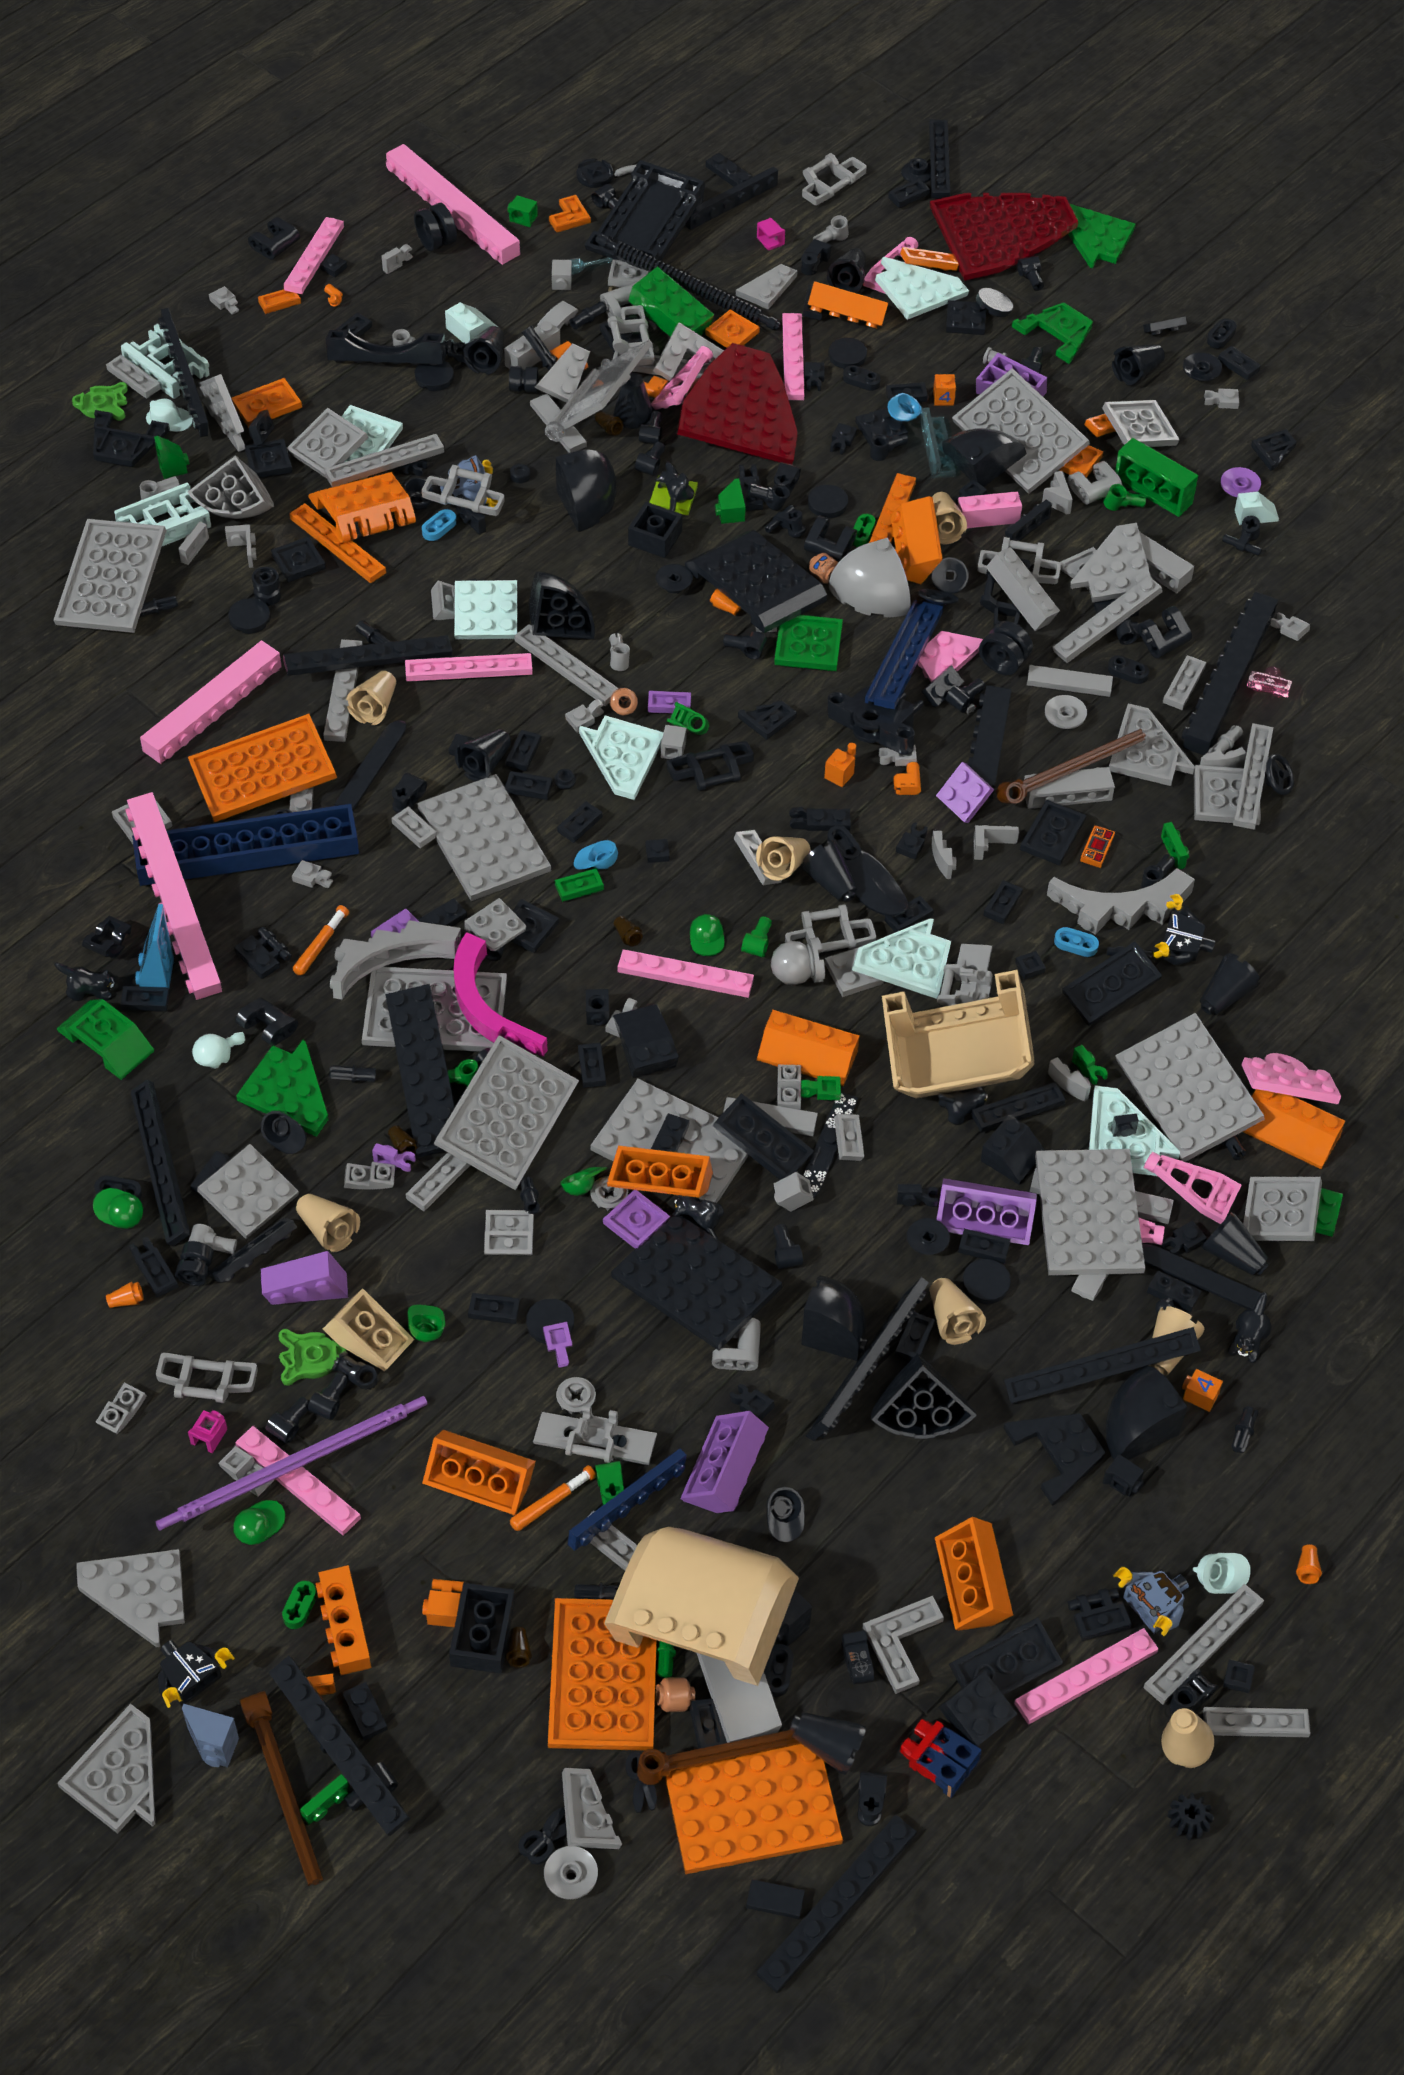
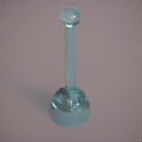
[569,257,614,274]

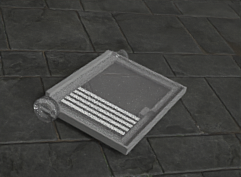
[545,339,653,442]

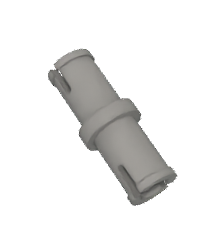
[1209,725,1243,754]

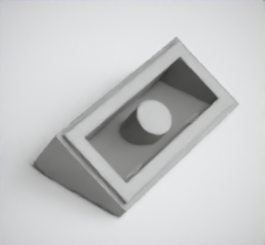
[431,581,455,620]

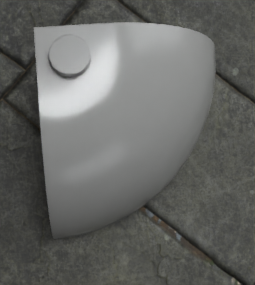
[188,455,274,519]
[829,538,910,617]

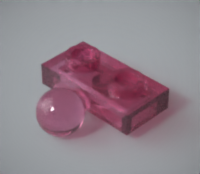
[1247,666,1292,697]

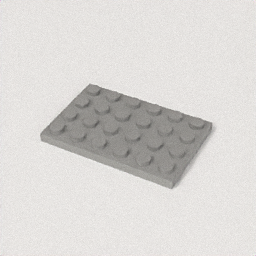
[952,368,1090,494]
[54,519,167,633]
[418,774,551,901]
[362,967,507,1052]
[1115,1013,1265,1162]
[434,1035,579,1190]
[591,1079,749,1203]
[1035,1149,1145,1275]

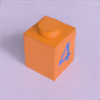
[933,374,956,406]
[1182,1369,1223,1412]

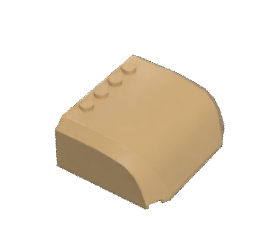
[882,970,1034,1099]
[604,1527,799,1686]

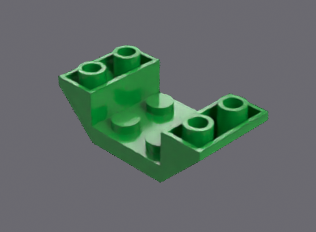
[57,999,154,1080]

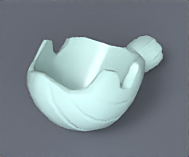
[192,1032,245,1069]

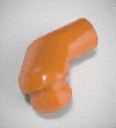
[324,284,343,307]

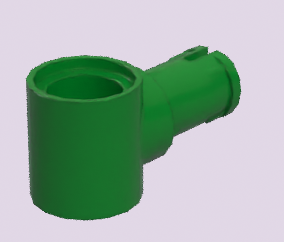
[1103,484,1146,511]
[741,917,772,958]
[448,1059,479,1088]

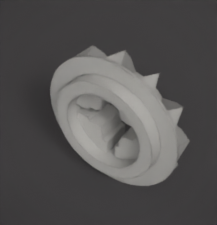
[590,1176,628,1211]
[556,1377,596,1414]

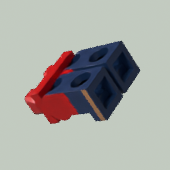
[900,1719,982,1798]

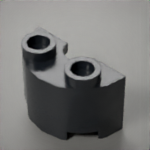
[82,916,131,959]

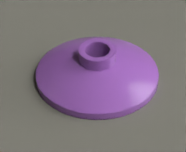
[1221,467,1261,497]

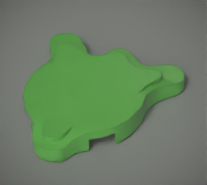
[72,382,128,421]
[278,1329,347,1386]

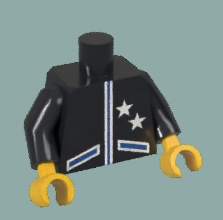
[1154,894,1215,966]
[158,1640,235,1708]

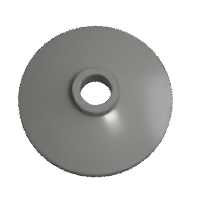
[1045,695,1087,729]
[544,1846,598,1899]

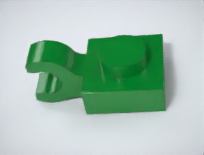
[1072,1045,1108,1085]
[801,1076,841,1100]

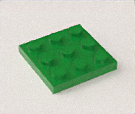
[774,615,843,671]

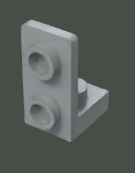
[225,525,257,568]
[973,825,1019,860]

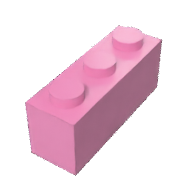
[958,492,1022,528]

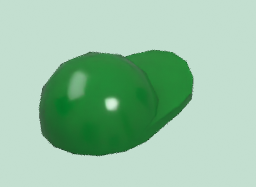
[690,914,724,956]
[560,1167,608,1196]
[93,1188,143,1229]
[408,1305,445,1342]
[233,1500,285,1545]

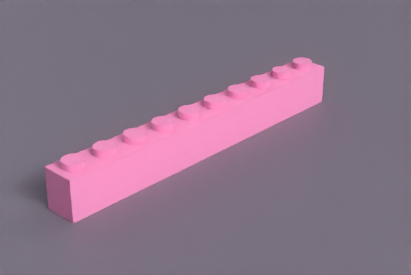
[386,144,520,265]
[125,792,222,1000]

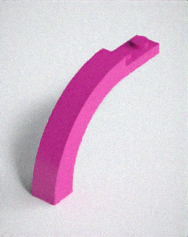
[454,932,548,1057]

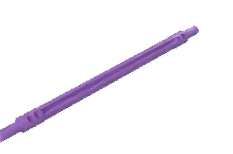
[156,1396,427,1530]

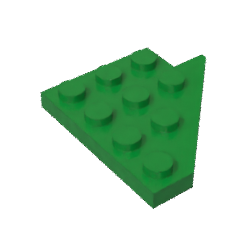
[1068,204,1135,268]
[236,1040,328,1137]

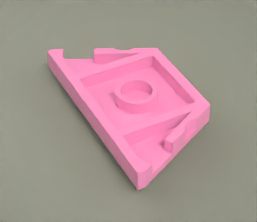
[917,631,983,682]

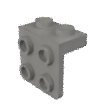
[465,898,526,951]

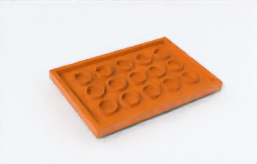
[188,714,337,822]
[548,1598,657,1750]
[665,1744,843,1874]

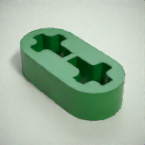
[853,514,876,547]
[282,1581,317,1629]

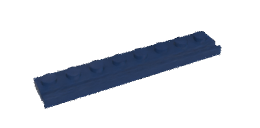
[865,600,943,709]

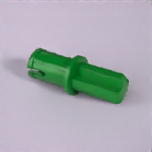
[656,1641,676,1679]

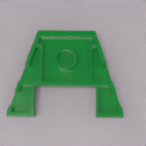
[1012,302,1093,364]

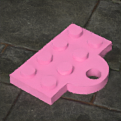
[1242,1053,1341,1104]

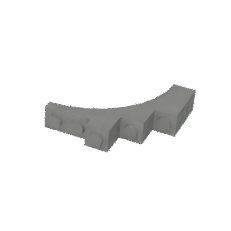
[1047,868,1195,935]
[330,920,461,999]

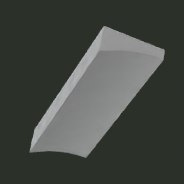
[697,1653,782,1743]

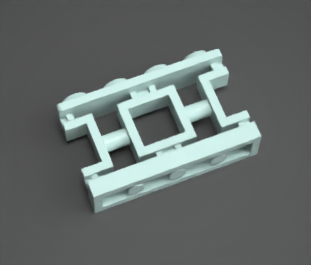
[121,324,210,399]
[114,483,211,546]

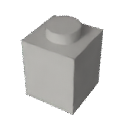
[552,260,572,290]
[661,725,686,759]
[774,1172,814,1212]

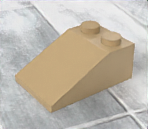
[323,1288,414,1371]

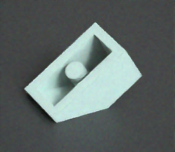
[1235,492,1279,525]

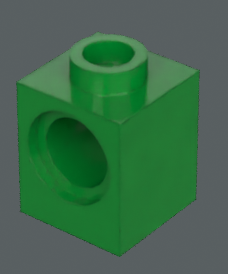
[507,195,538,227]

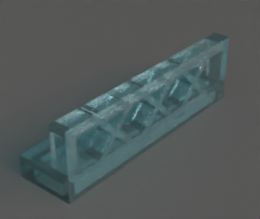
[920,407,956,478]

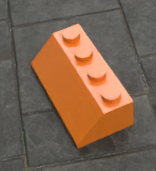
[808,281,888,329]
[891,496,943,584]
[757,1010,859,1087]
[1243,1089,1345,1169]
[607,1145,713,1198]
[422,1430,536,1515]
[935,1517,1013,1631]

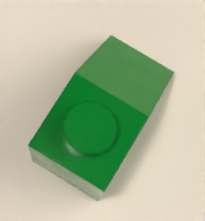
[154,436,189,479]
[715,478,745,524]

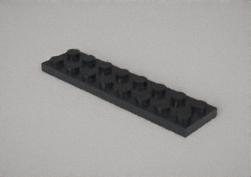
[385,984,455,1158]
[806,1277,929,1441]

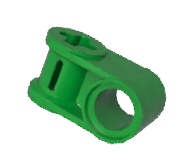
[666,702,709,735]
[595,1461,624,1505]

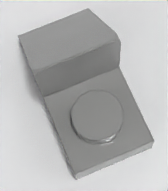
[1042,471,1073,514]

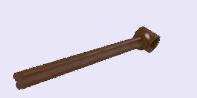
[996,729,1146,804]
[239,1690,323,1886]
[637,1730,801,1785]

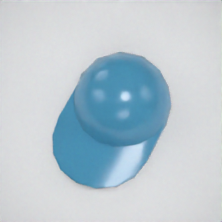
[888,393,922,422]
[574,840,618,869]

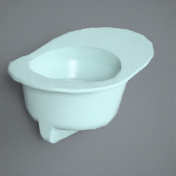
[146,399,192,432]
[1193,1553,1250,1594]

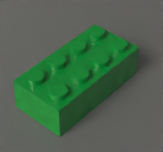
[628,266,714,337]
[1115,438,1198,517]

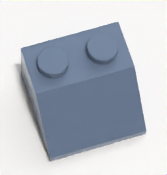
[182,1704,239,1767]

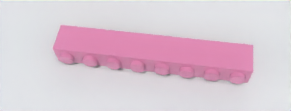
[140,640,281,764]

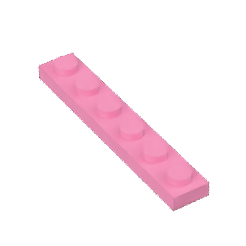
[284,217,344,294]
[782,313,804,400]
[405,653,532,681]
[618,949,754,998]
[235,1426,361,1536]
[1014,1628,1158,1725]

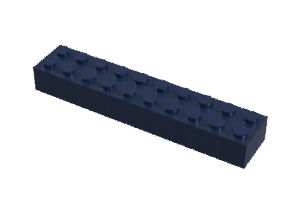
[132,804,359,886]

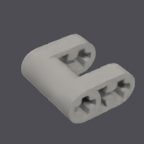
[600,283,640,318]
[1068,461,1122,505]
[712,1318,761,1371]

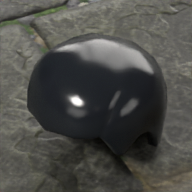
[404,478,433,510]

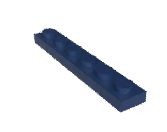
[568,1449,687,1551]

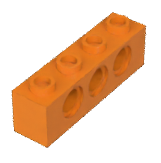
[315,1565,371,1675]

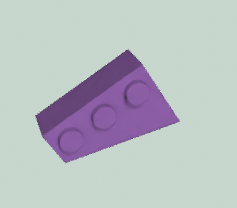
[976,353,1047,397]
[261,1251,348,1305]

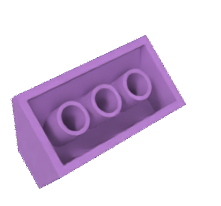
[937,1178,1037,1245]
[680,1411,769,1513]

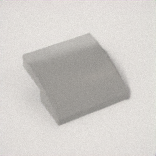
[484,1210,534,1255]

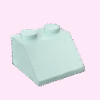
[445,302,498,344]

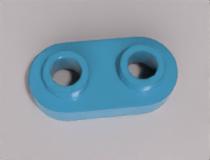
[422,509,456,541]
[1054,927,1099,957]

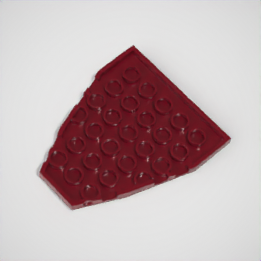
[930,193,1078,281]
[677,343,798,465]

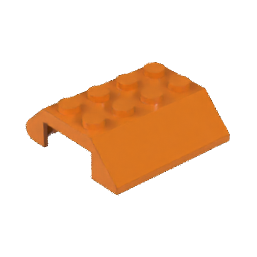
[308,472,416,543]

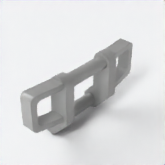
[802,153,867,205]
[608,305,654,366]
[422,464,505,516]
[977,537,1061,584]
[785,904,876,954]
[156,1353,258,1403]

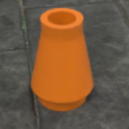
[710,589,741,616]
[106,1282,144,1308]
[1296,1545,1322,1584]

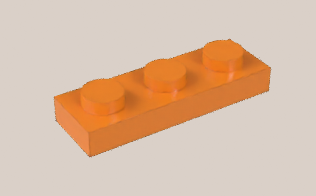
[900,247,959,271]

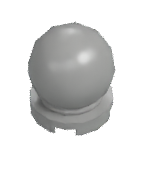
[771,937,825,985]

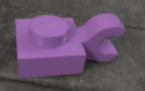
[372,1143,416,1172]
[543,1322,572,1368]

